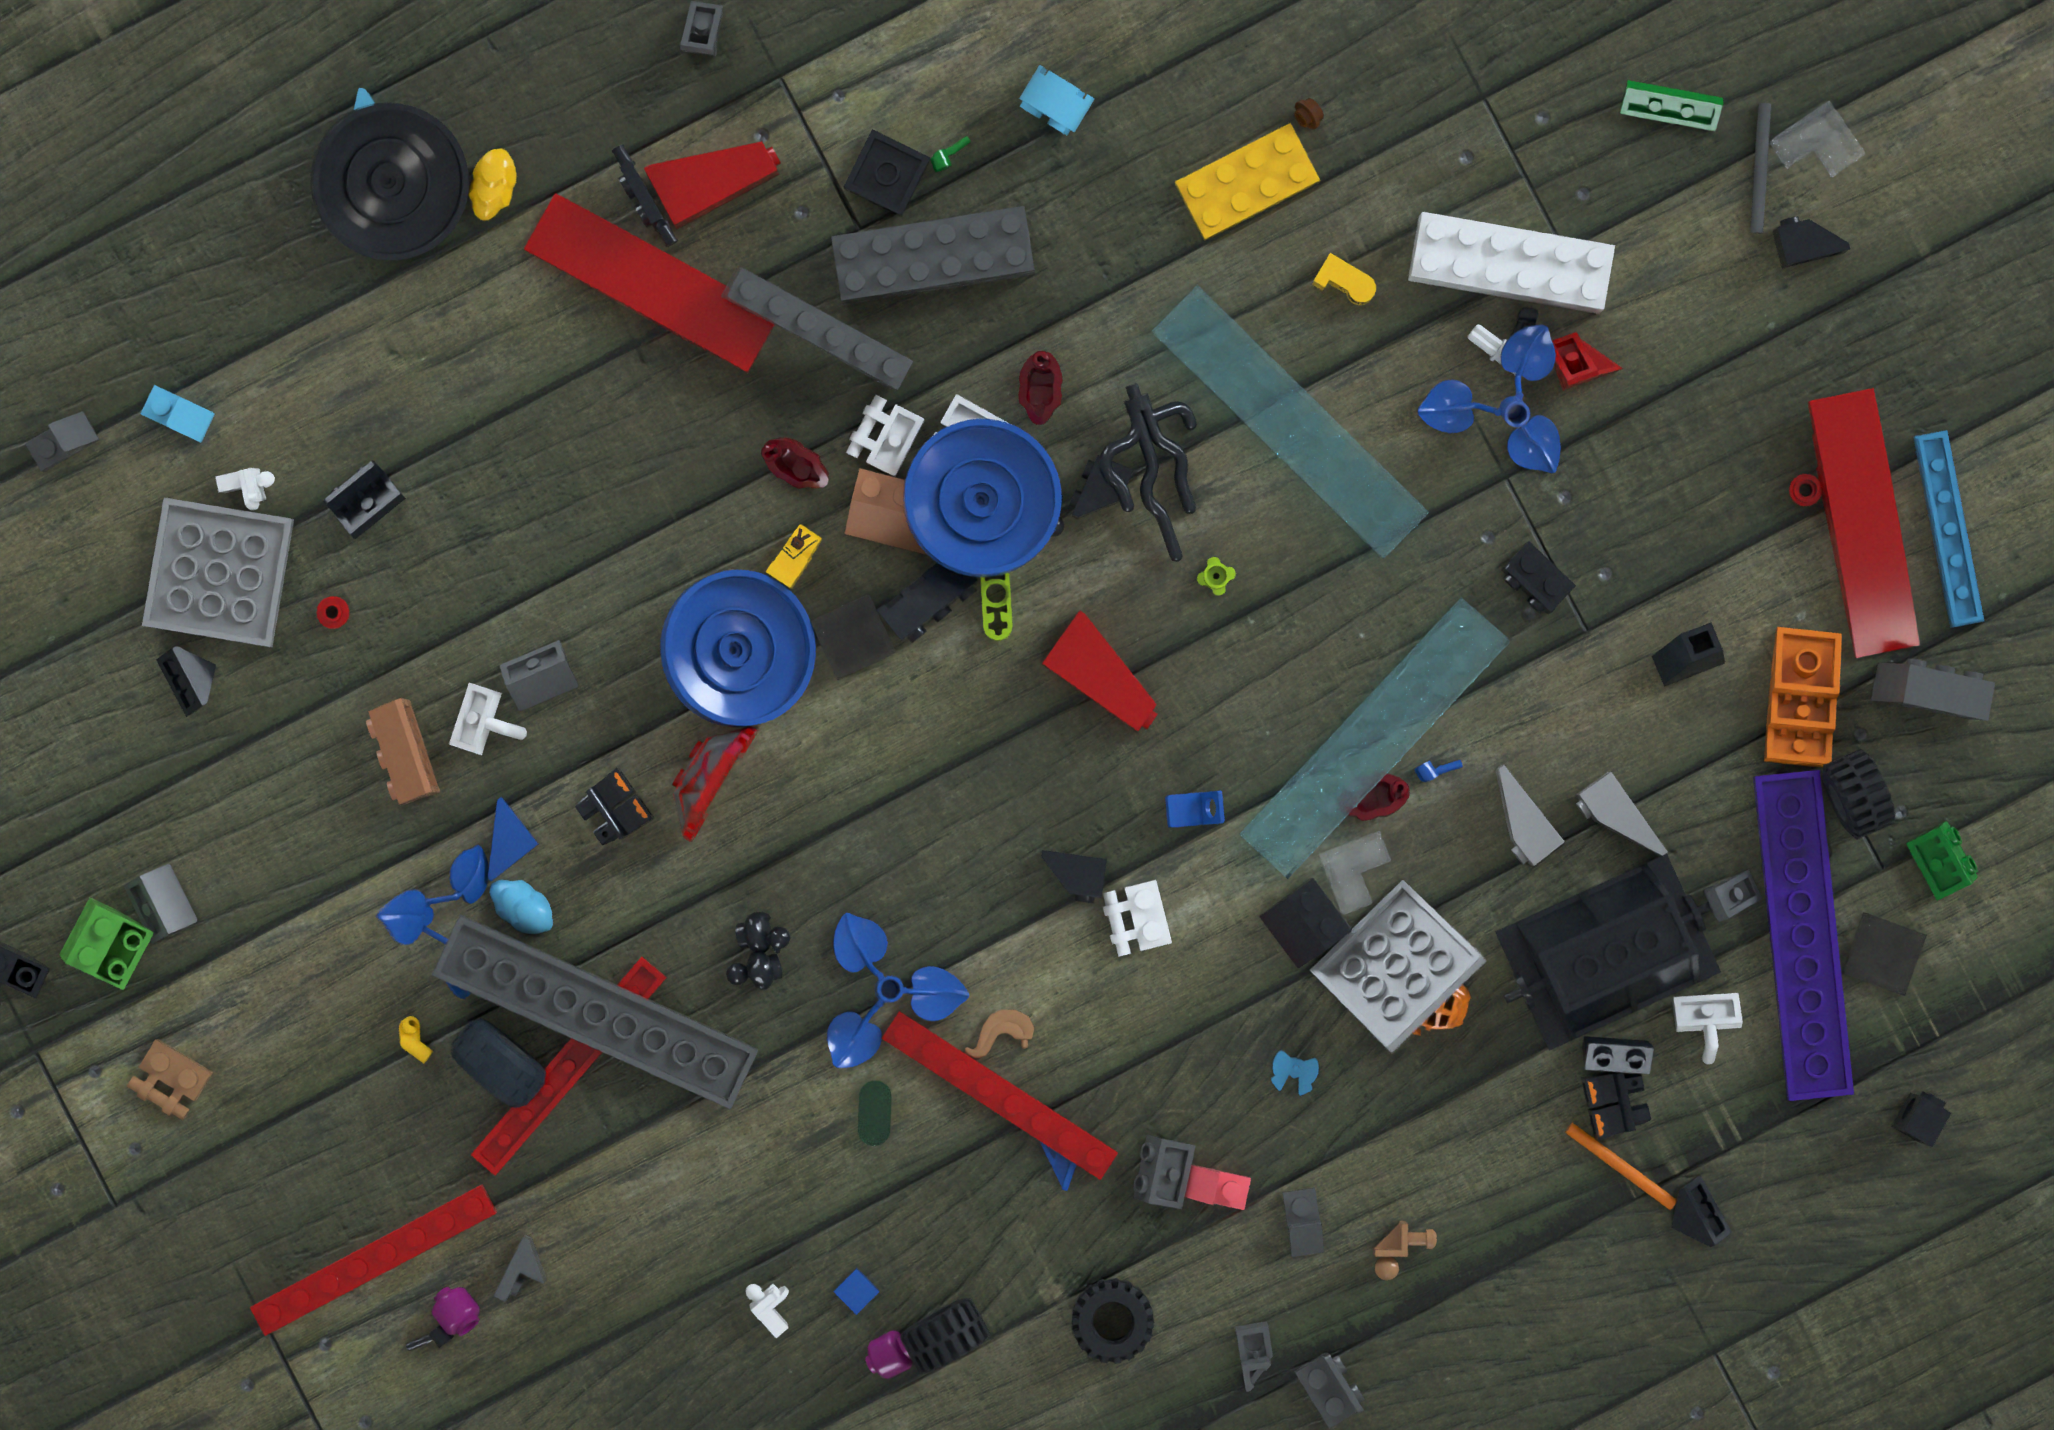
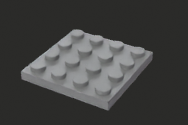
[142,498,294,647]
[1310,880,1486,1053]

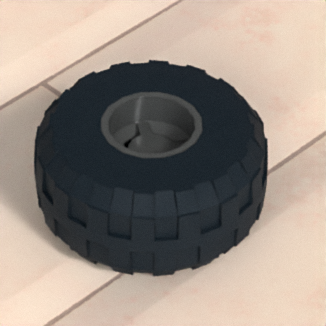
[451,1018,546,1108]

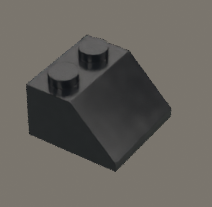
[1259,878,1353,968]

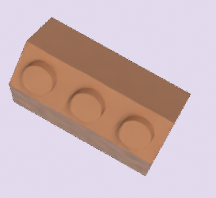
[845,469,927,555]
[366,698,440,805]

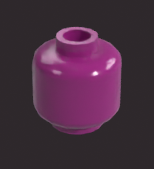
[431,1287,480,1336]
[865,1330,913,1379]

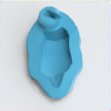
[489,880,553,934]

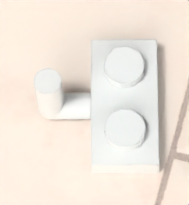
[449,683,527,755]
[1672,993,1743,1064]

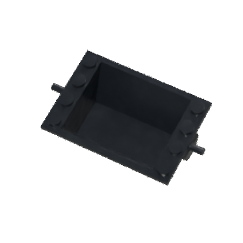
[1495,854,1721,1051]

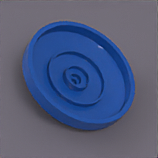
[903,419,1062,577]
[660,570,816,727]

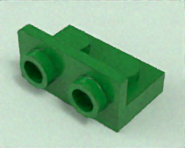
[1906,821,1978,901]

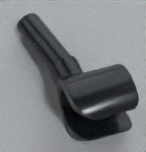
[1509,307,1538,338]
[406,1325,454,1351]

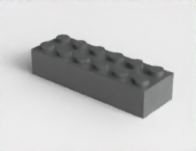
[831,206,1035,305]

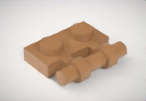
[127,1039,213,1120]

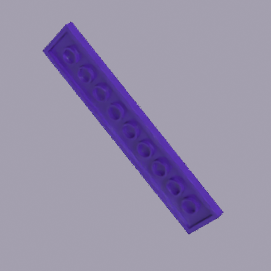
[1753,770,1854,1101]

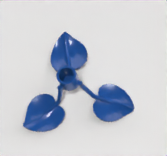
[1418,325,1561,473]
[376,845,489,999]
[827,913,969,1068]

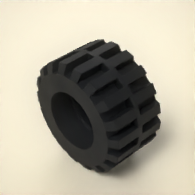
[1823,749,1895,840]
[1072,1278,1154,1364]
[900,1298,990,1373]

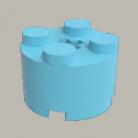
[1019,65,1095,135]

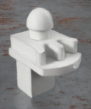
[216,468,275,511]
[746,1284,789,1338]

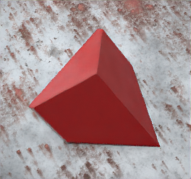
[1552,332,1623,390]

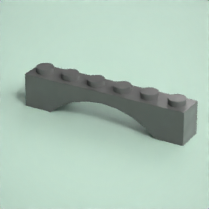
[721,267,913,390]

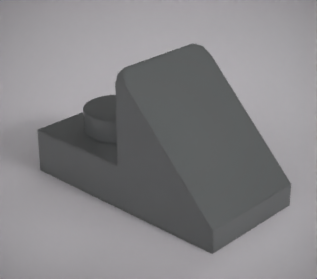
[680,1,723,56]
[25,411,100,472]
[1703,869,1762,922]
[1282,1187,1324,1257]
[494,1234,547,1302]

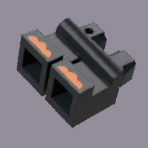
[575,768,655,845]
[1581,1072,1651,1140]

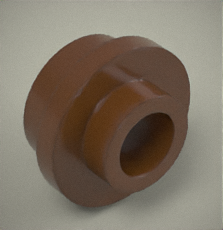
[1294,98,1324,130]

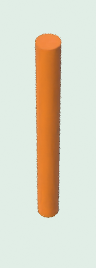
[1565,1122,1677,1210]

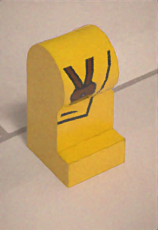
[1312,253,1376,305]
[765,524,823,590]

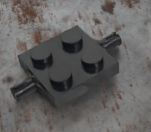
[612,144,678,247]

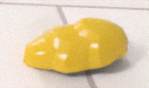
[468,149,517,221]

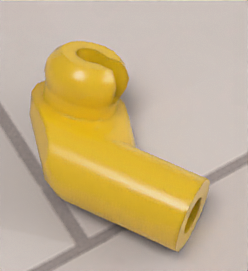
[399,1016,434,1064]

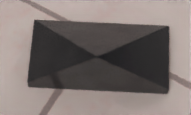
[156,646,216,717]
[1671,1175,1732,1247]

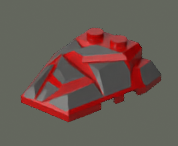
[672,726,759,842]

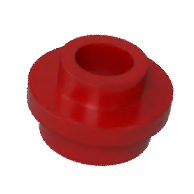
[1789,474,1822,507]
[316,596,350,629]

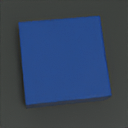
[833,1268,880,1315]

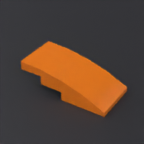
[1764,627,1842,768]

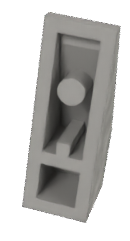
[1495,765,1565,866]
[1575,772,1667,856]

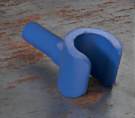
[1414,760,1463,782]

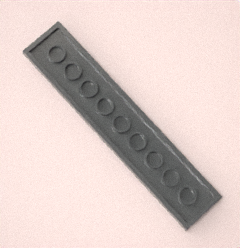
[432,914,758,1109]

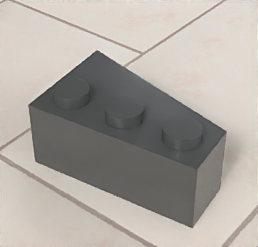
[1871,658,1995,721]

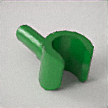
[931,136,971,172]

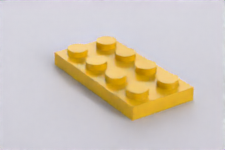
[1175,123,1320,241]

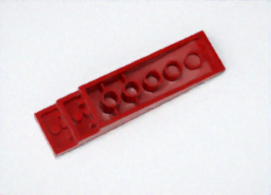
[524,193,775,373]
[1807,388,1920,658]

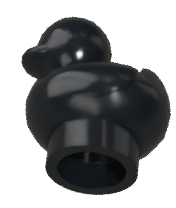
[736,912,790,954]
[726,952,782,990]

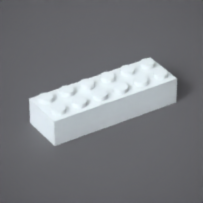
[1408,212,1615,314]

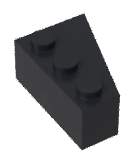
[877,563,979,643]

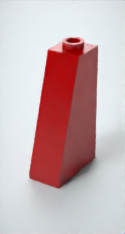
[644,141,781,229]
[1042,611,1158,732]

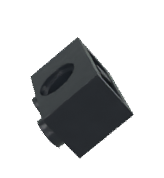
[1891,1091,1952,1147]

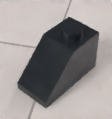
[1772,216,1850,269]
[1041,850,1107,903]

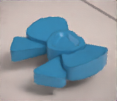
[1271,1050,1319,1096]

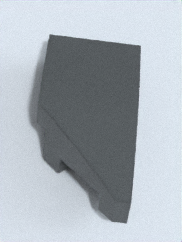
[1235,1321,1273,1392]

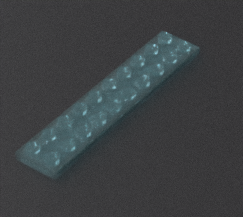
[1152,285,1429,559]
[1239,598,1510,879]

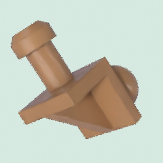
[1373,1221,1437,1280]

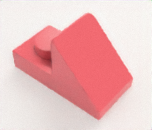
[1185,1165,1251,1210]

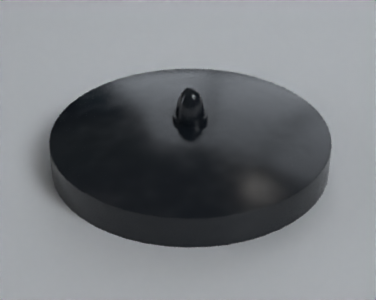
[310,102,469,261]

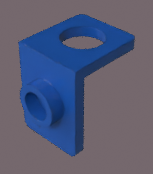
[1165,791,1225,828]

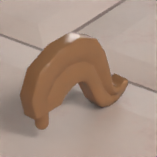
[965,1009,1034,1058]

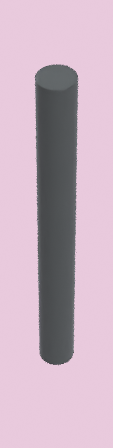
[1750,103,1771,234]

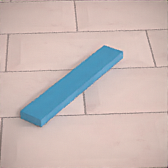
[1913,430,1984,628]

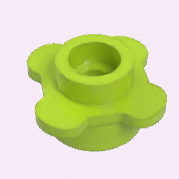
[1197,557,1236,596]

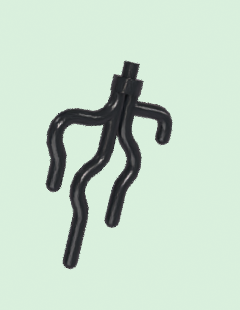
[1099,383,1197,562]

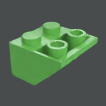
[59,897,154,990]

